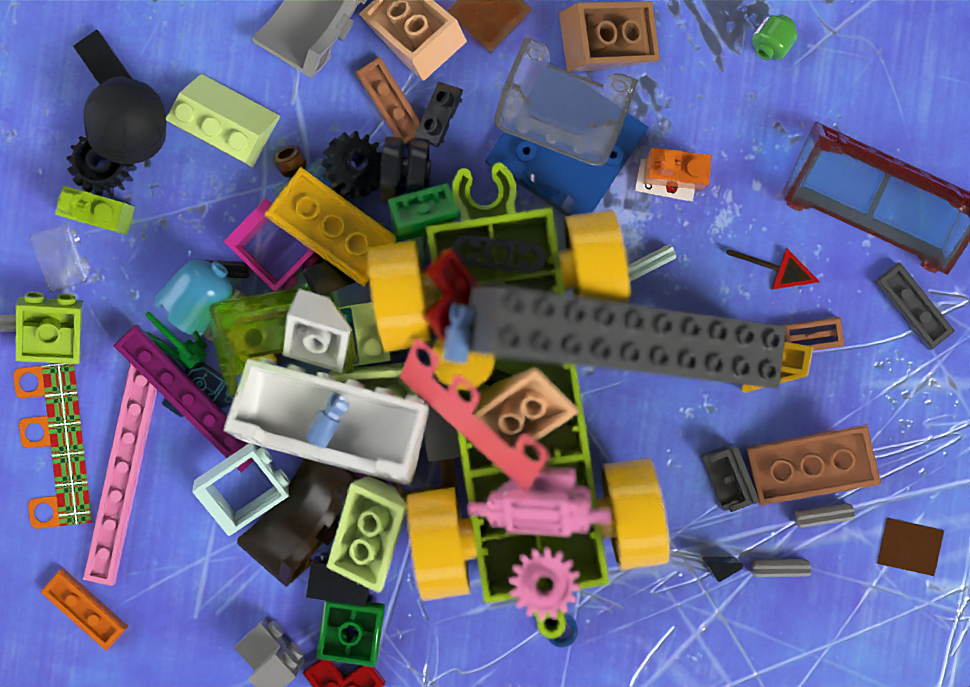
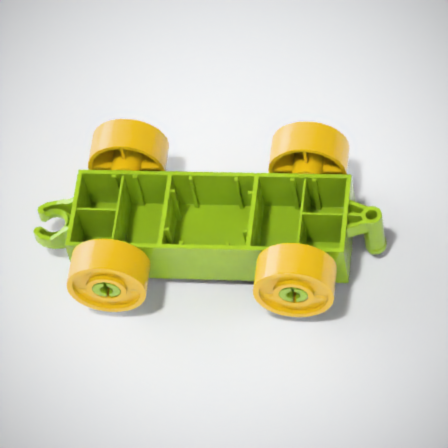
[368,163,669,639]

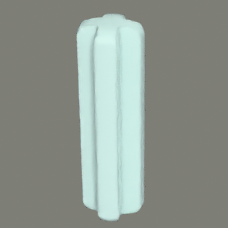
[627,245,677,282]

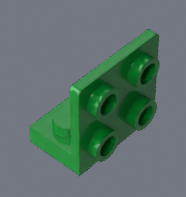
[388,183,459,242]

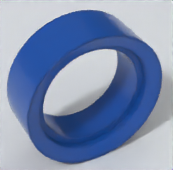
[547,613,578,647]

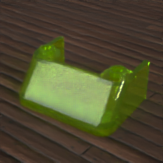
[209,287,353,396]

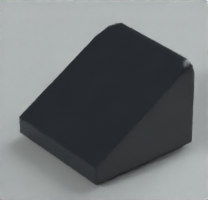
[702,557,744,582]

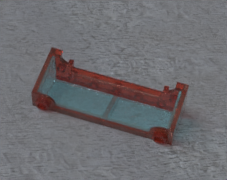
[783,121,970,275]

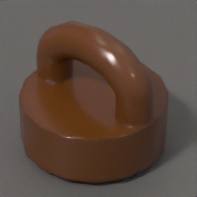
[273,145,307,178]

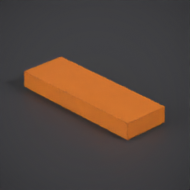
[40,568,129,651]

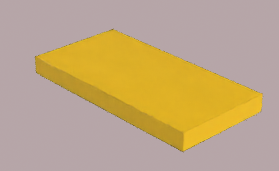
[264,167,397,287]

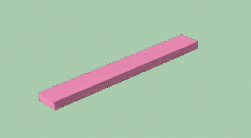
[83,363,157,586]

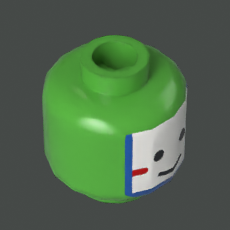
[752,14,798,61]

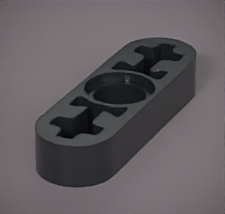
[452,235,545,273]

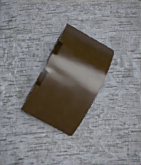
[237,458,360,587]

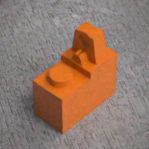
[643,148,712,190]

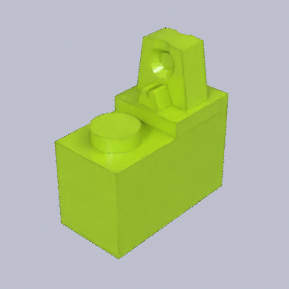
[55,185,135,235]

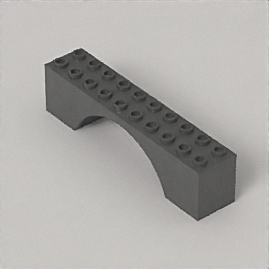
[469,287,786,388]

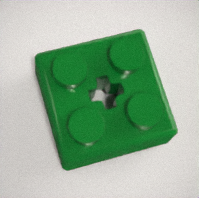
[316,600,385,667]

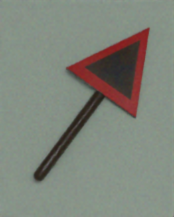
[726,248,820,290]

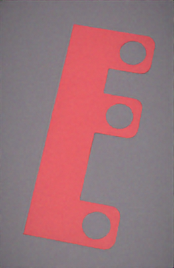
[399,339,548,491]

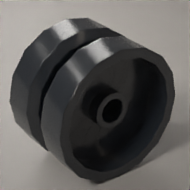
[381,136,431,204]

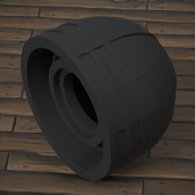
[84,77,166,164]

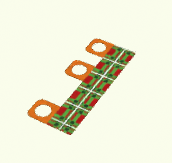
[13,363,92,529]

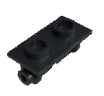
[415,82,463,148]

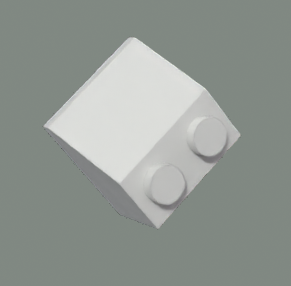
[283,289,351,373]

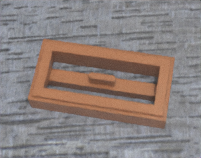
[779,317,845,351]

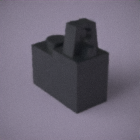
[306,553,370,606]

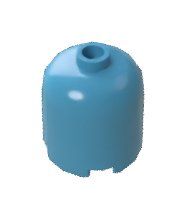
[154,259,233,336]

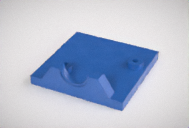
[485,62,649,216]

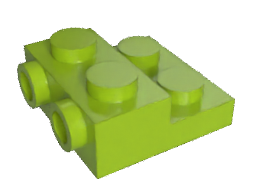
[16,292,83,364]

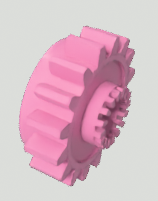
[509,547,580,620]

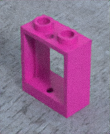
[223,198,320,293]

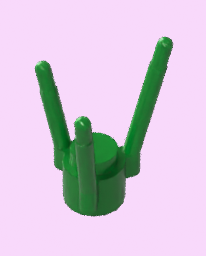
[145,312,208,370]

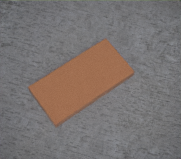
[746,424,882,506]

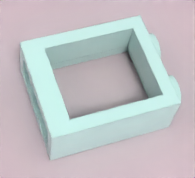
[192,443,290,536]

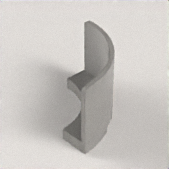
[252,0,366,79]

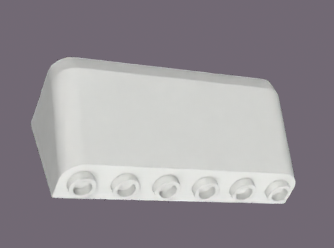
[224,357,429,486]

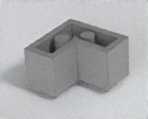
[234,616,306,687]

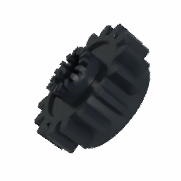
[321,131,383,199]
[67,136,137,196]

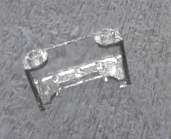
[494,37,638,166]

